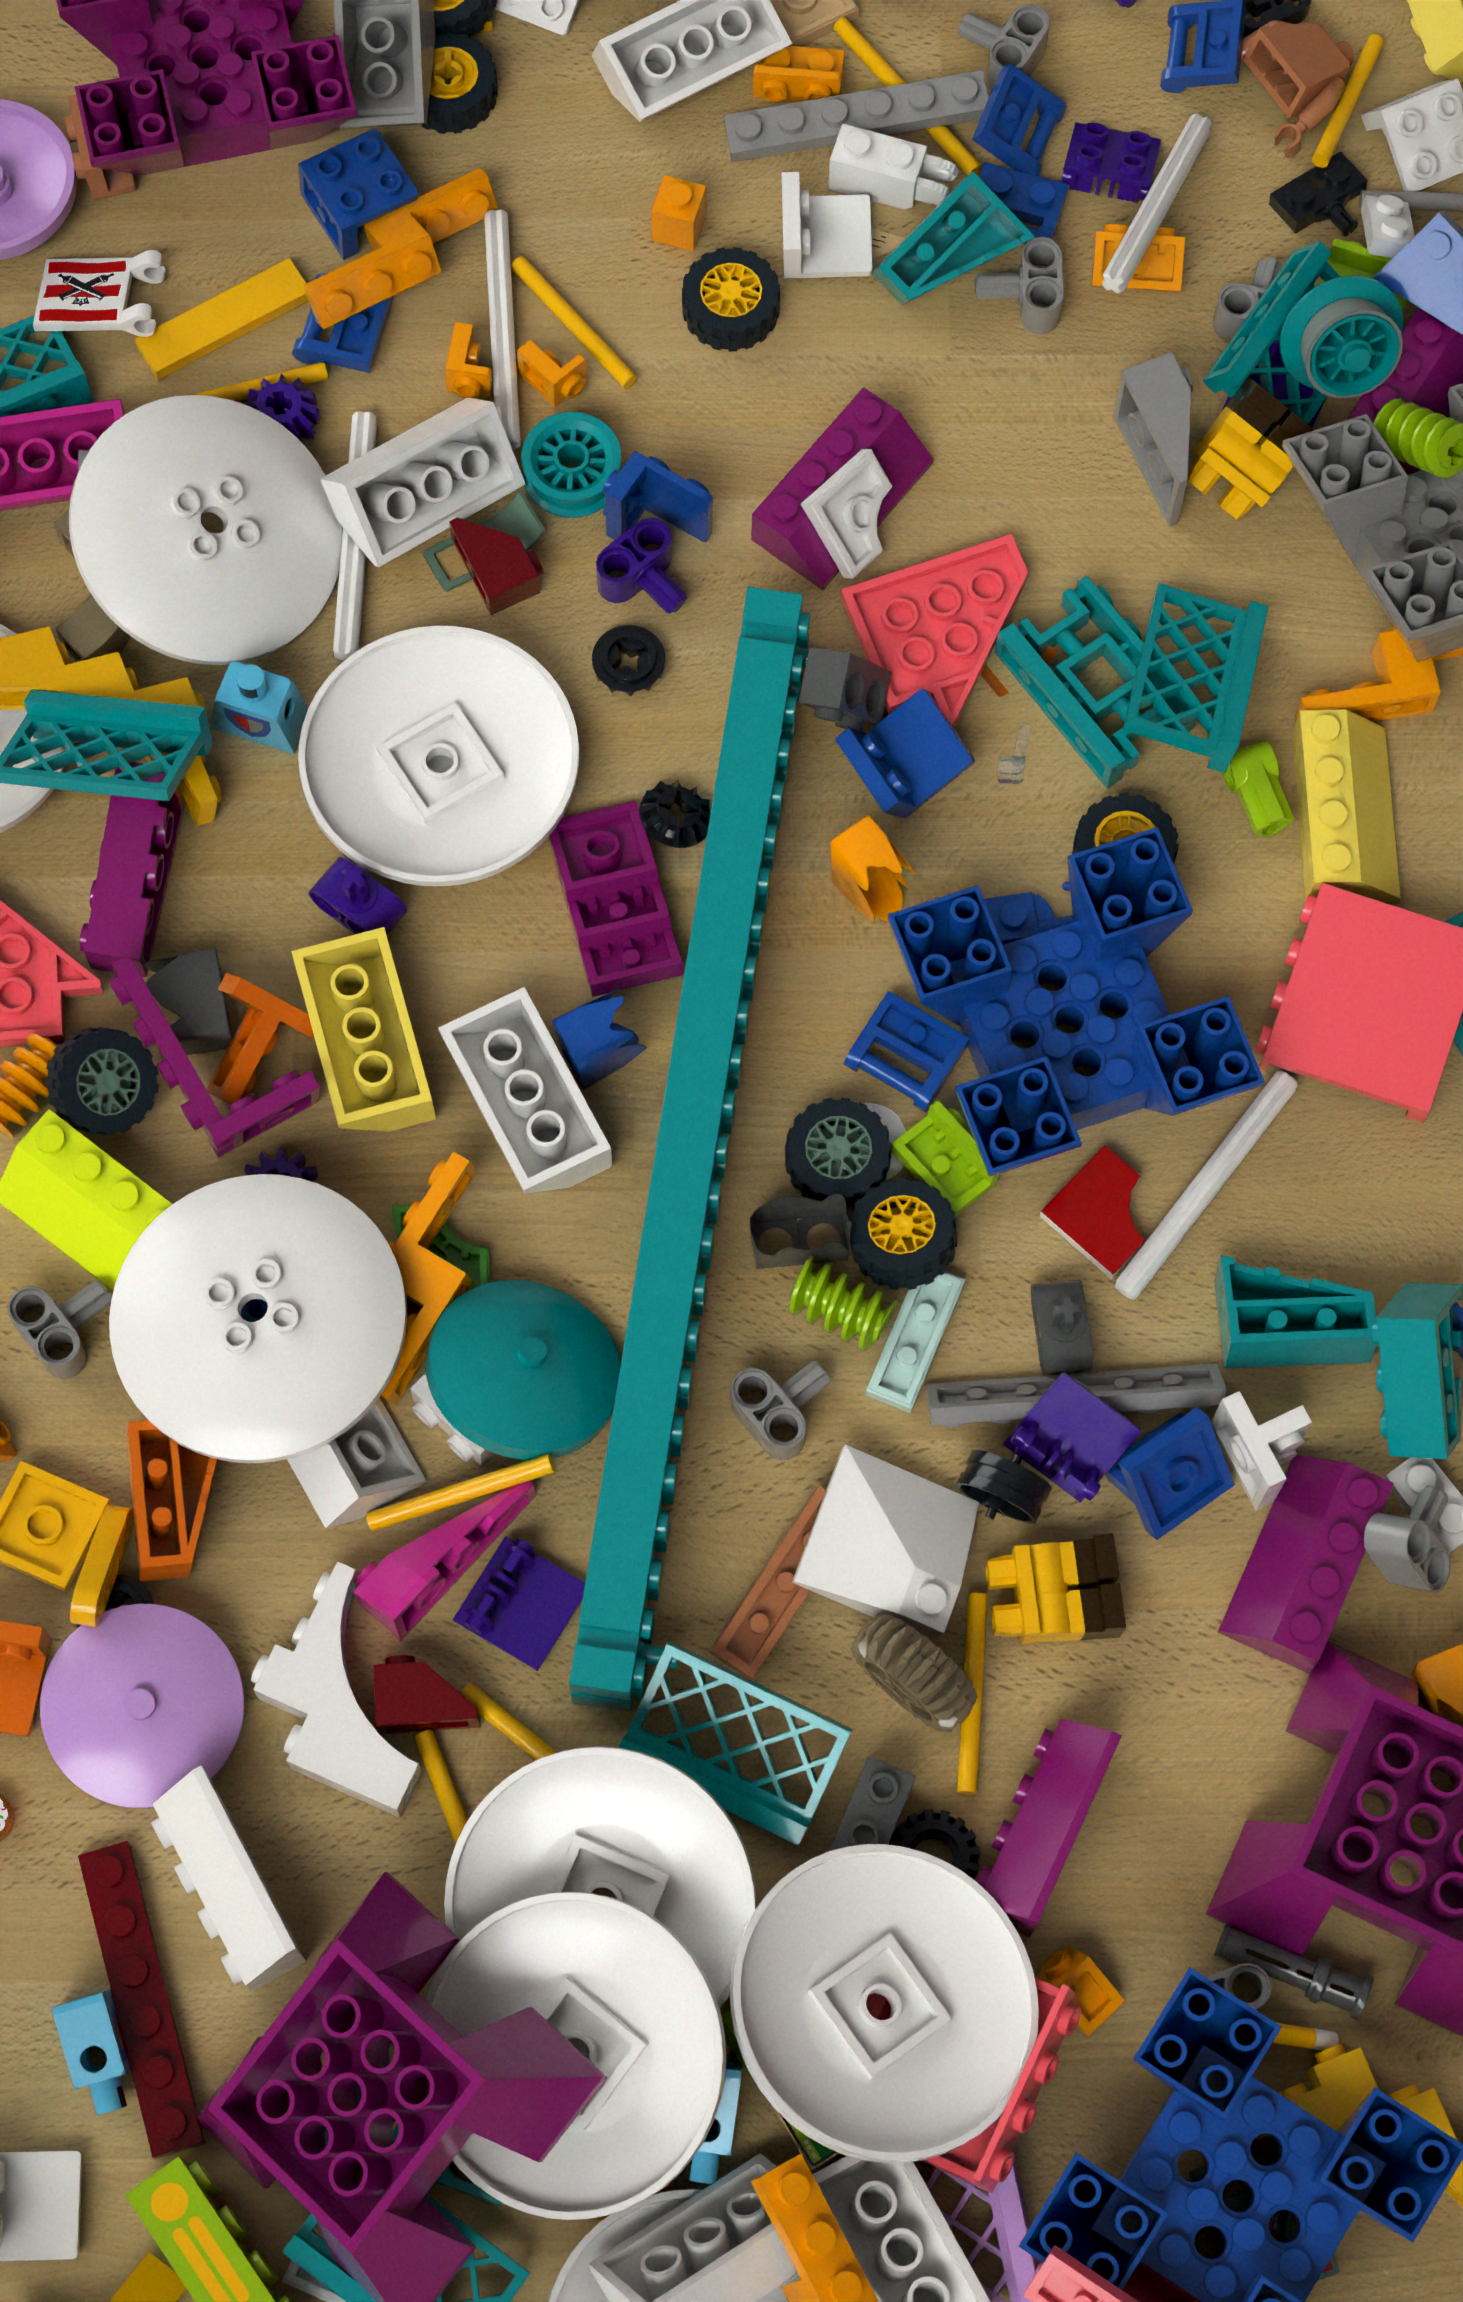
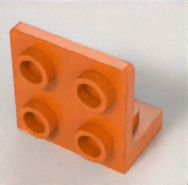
[0,1620,52,1737]

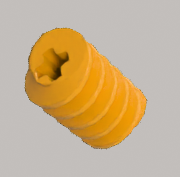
[0,1033,58,1139]

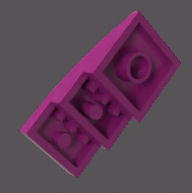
[548,801,684,997]

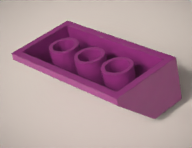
[1346,308,1463,475]
[751,387,933,590]
[1218,1455,1394,1674]
[976,1719,1122,1937]

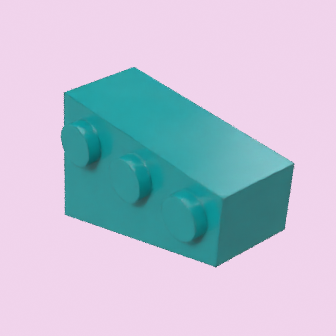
[872,172,1035,305]
[1214,1255,1376,1368]
[1372,1282,1463,1459]

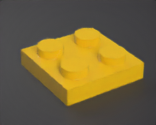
[0,1461,112,1593]

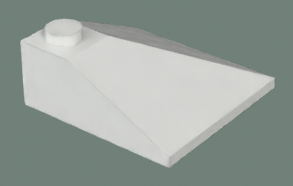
[792,1444,979,1639]

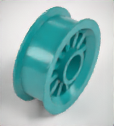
[521,412,622,518]

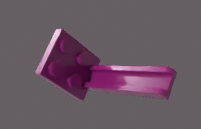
[109,957,320,1158]

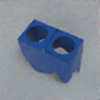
[553,989,647,1089]

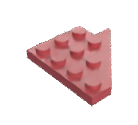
[840,534,1028,728]
[0,900,104,1048]

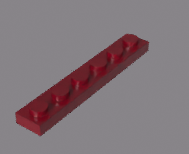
[78,1841,206,2159]

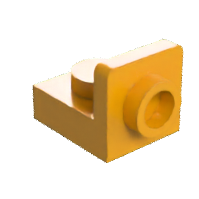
[445,322,492,398]
[517,339,587,408]
[1036,1947,1125,2037]

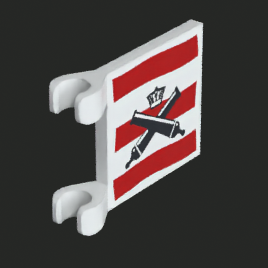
[33,250,166,337]

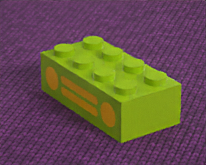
[125,2156,295,2302]

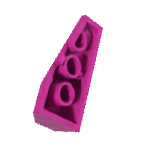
[353,1481,536,1641]

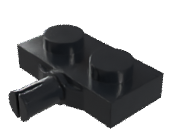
[1269,151,1368,236]

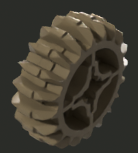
[851,1614,978,1732]

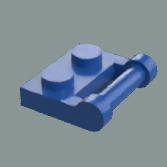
[1160,0,1246,93]
[972,63,1066,176]
[979,162,1069,244]
[292,273,394,373]
[844,991,970,1112]

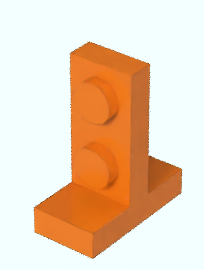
[207,973,314,1104]

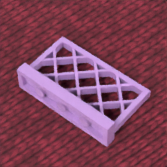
[926,2148,1038,2302]

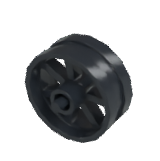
[956,1450,1052,1524]

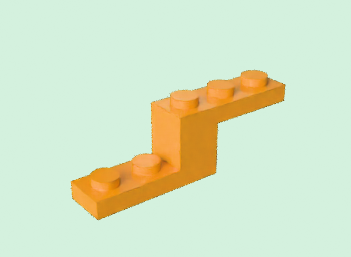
[303,168,498,330]
[1295,626,1463,722]
[380,1151,477,1406]
[750,2153,878,2302]

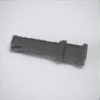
[1214,1924,1374,2021]

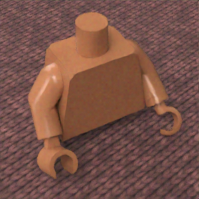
[1241,20,1354,158]

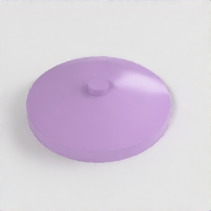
[0,99,77,260]
[40,1604,245,1808]

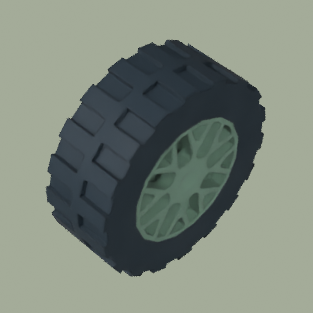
[45,1027,159,1135]
[785,1097,892,1208]

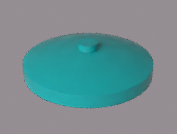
[425,1280,621,1460]

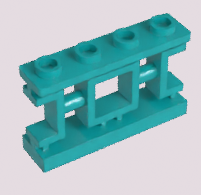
[995,576,1197,789]

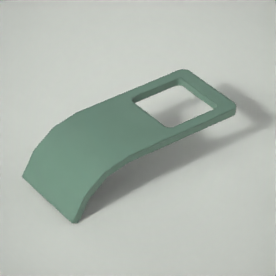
[423,491,545,592]

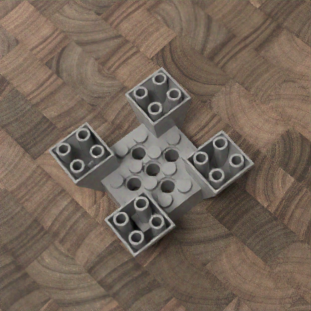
[1282,383,1463,662]

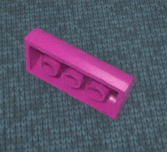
[0,399,125,511]

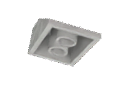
[334,0,435,129]
[1113,352,1193,527]

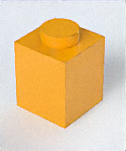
[651,175,706,252]

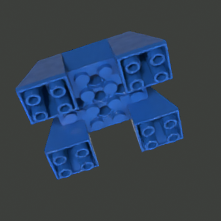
[887,827,1265,1177]
[1018,1967,1463,2302]

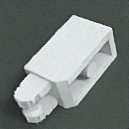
[828,123,959,210]

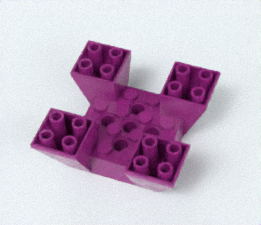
[56,0,357,176]
[1206,1641,1463,2037]
[196,1872,607,2302]

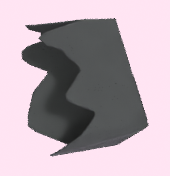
[144,947,233,1058]
[750,1194,852,1269]

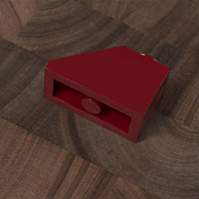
[449,518,544,615]
[373,1655,480,1734]

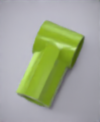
[1222,740,1294,838]

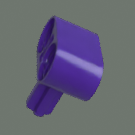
[596,518,687,614]
[308,857,407,935]

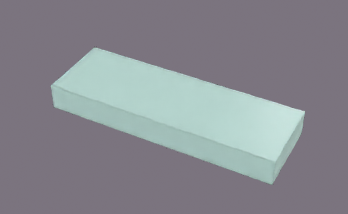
[865,1271,966,1414]

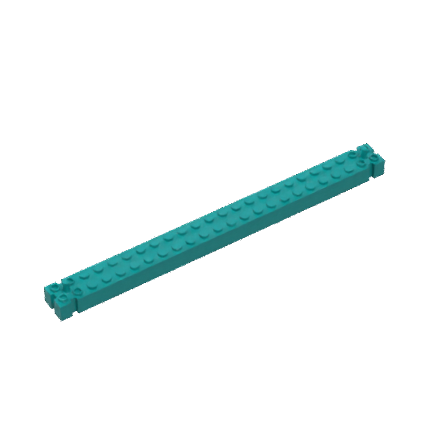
[569,587,810,1712]

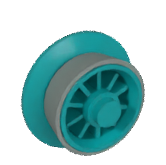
[1280,276,1403,399]

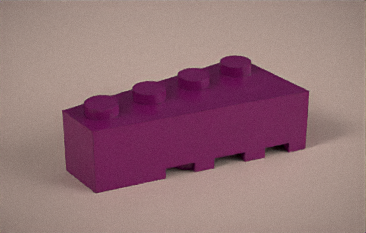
[80,762,185,977]

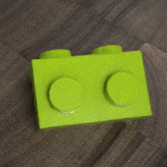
[891,1100,999,1218]

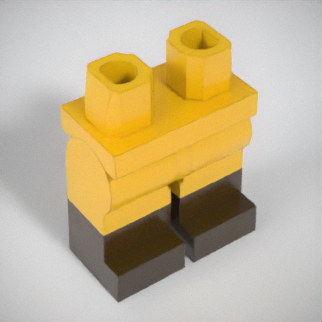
[1188,377,1314,521]
[984,1533,1126,1645]

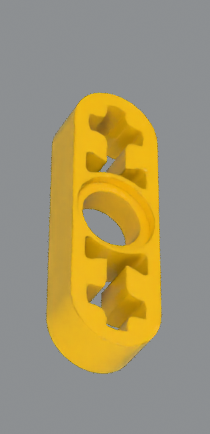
[70,1504,133,1628]

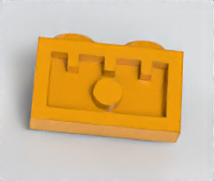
[753,46,844,102]
[1091,224,1185,293]

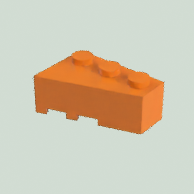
[126,1420,218,1582]

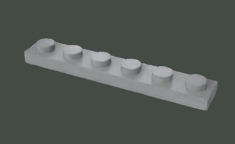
[724,70,989,162]
[926,1363,1226,1427]

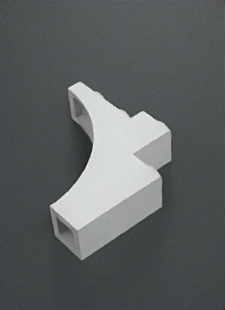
[251,1561,422,1818]

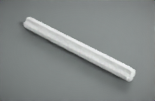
[1102,113,1212,293]
[484,209,521,450]
[333,411,377,660]
[1115,1070,1298,1300]

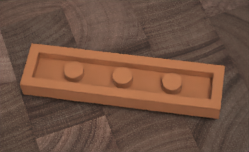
[708,1486,826,1680]

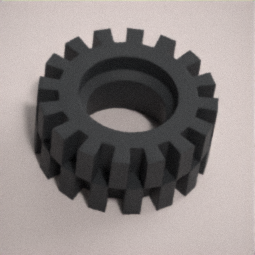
[889,1809,980,1880]

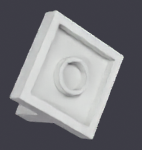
[1211,1391,1312,1511]

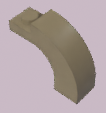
[54,511,131,662]

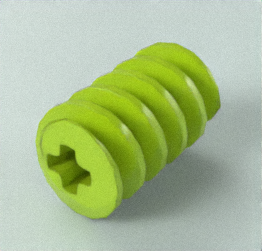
[1373,398,1463,478]
[789,1255,898,1351]

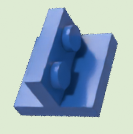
[1105,1407,1235,1540]

